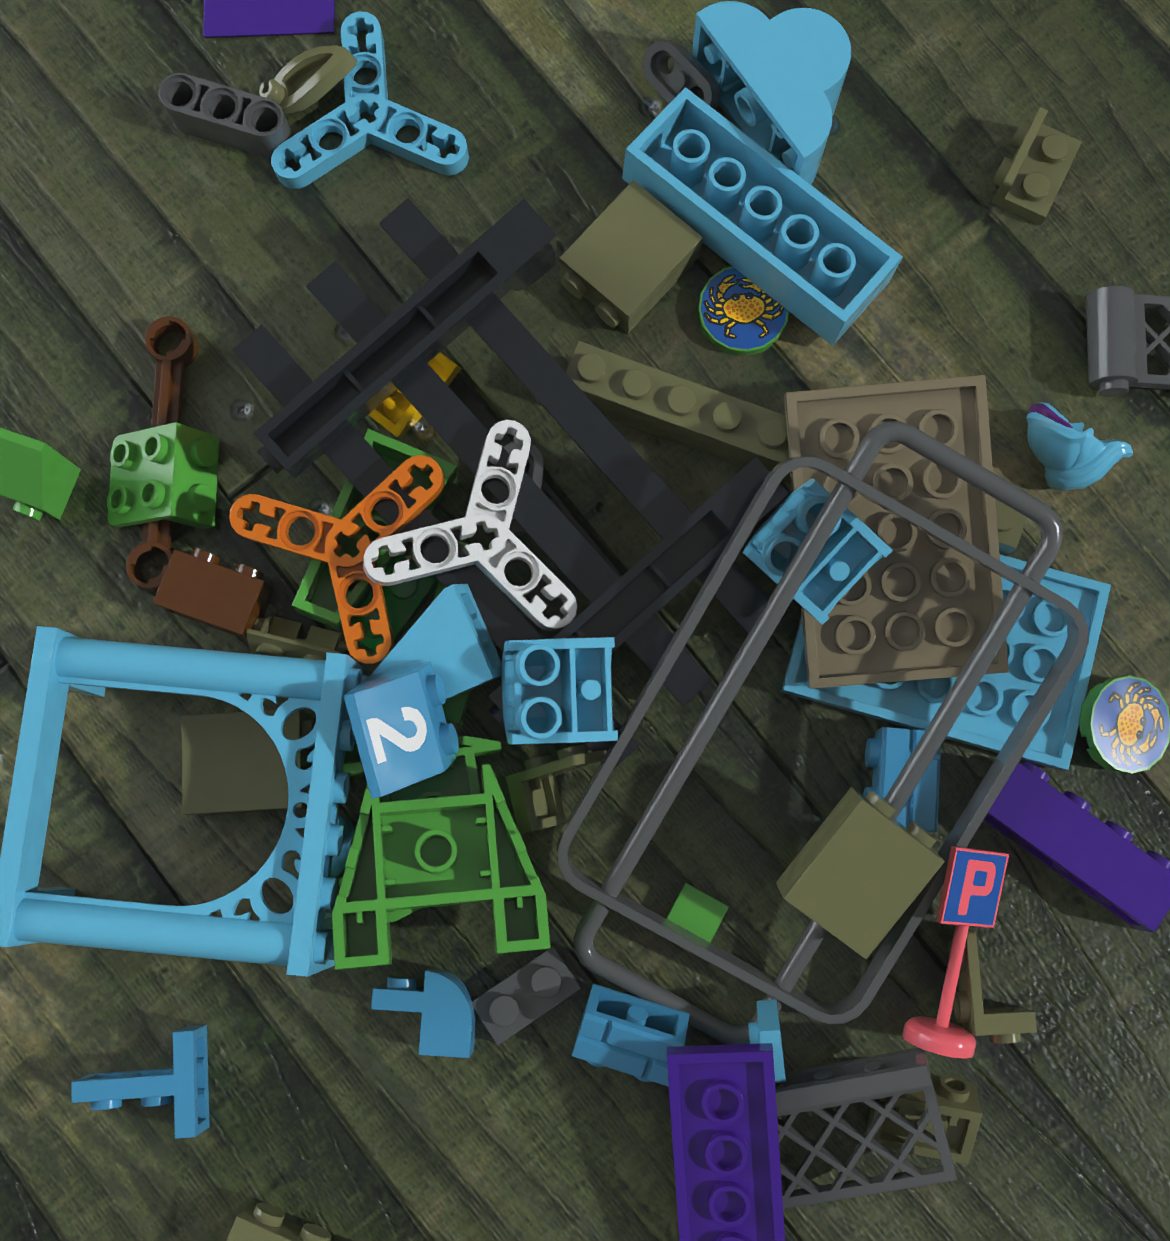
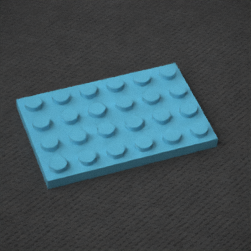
[781,554,1111,771]

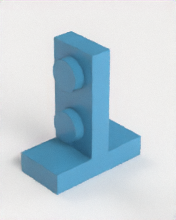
[71,1025,210,1139]

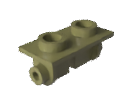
[246,614,349,660]

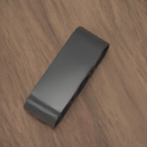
[158,73,293,158]

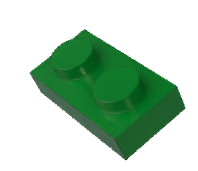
[351,555,439,654]

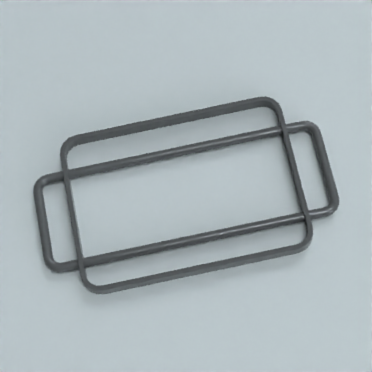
[557,421,1089,1045]

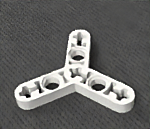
[363,420,577,631]

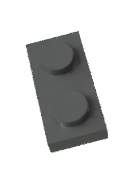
[472,945,581,1046]

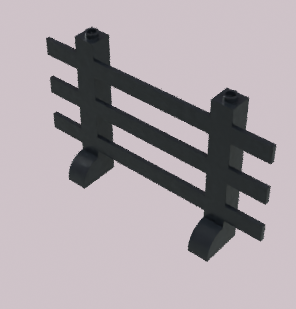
[232,198,789,769]

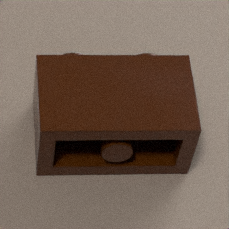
[152,548,274,640]

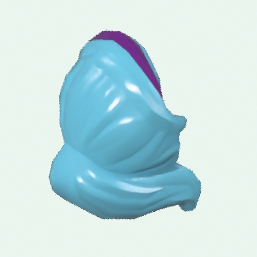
[1026,402,1133,491]

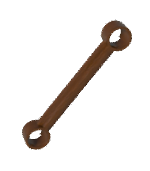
[126,316,199,593]

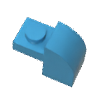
[371,967,476,1058]

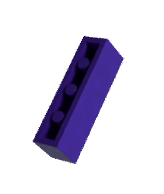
[983,762,1170,932]

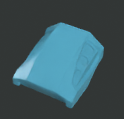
[742,478,893,625]
[501,637,618,744]

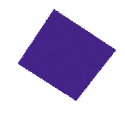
[203,0,335,38]

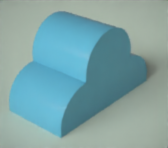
[692,1,851,185]

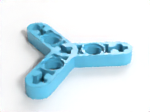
[271,11,469,189]

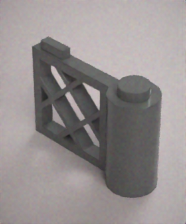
[1085,286,1170,397]

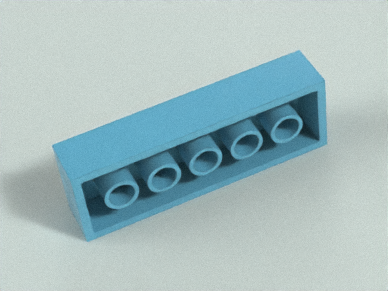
[622,87,903,346]

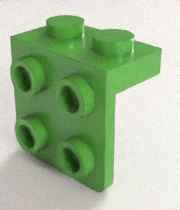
[107,422,220,529]

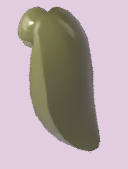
[259,45,357,114]

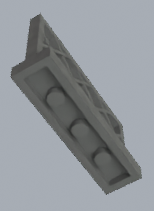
[775,1048,957,1209]

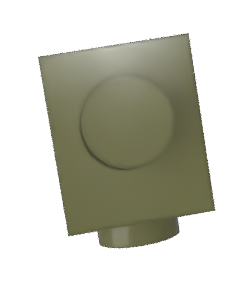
[506,744,606,834]
[948,929,1037,1044]

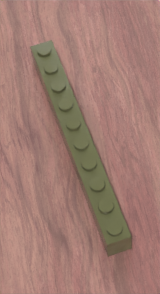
[566,341,1027,556]

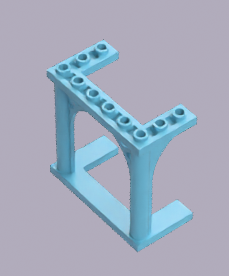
[0,626,371,977]

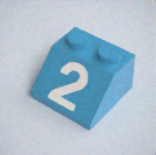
[344,662,459,799]

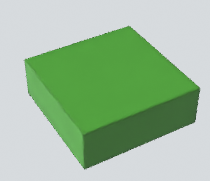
[666,882,729,943]

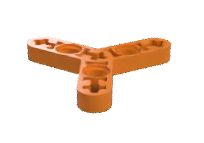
[229,455,445,665]

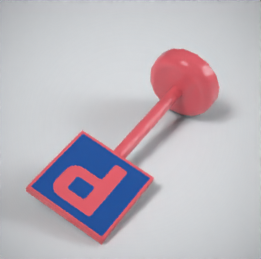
[902,846,1009,1059]

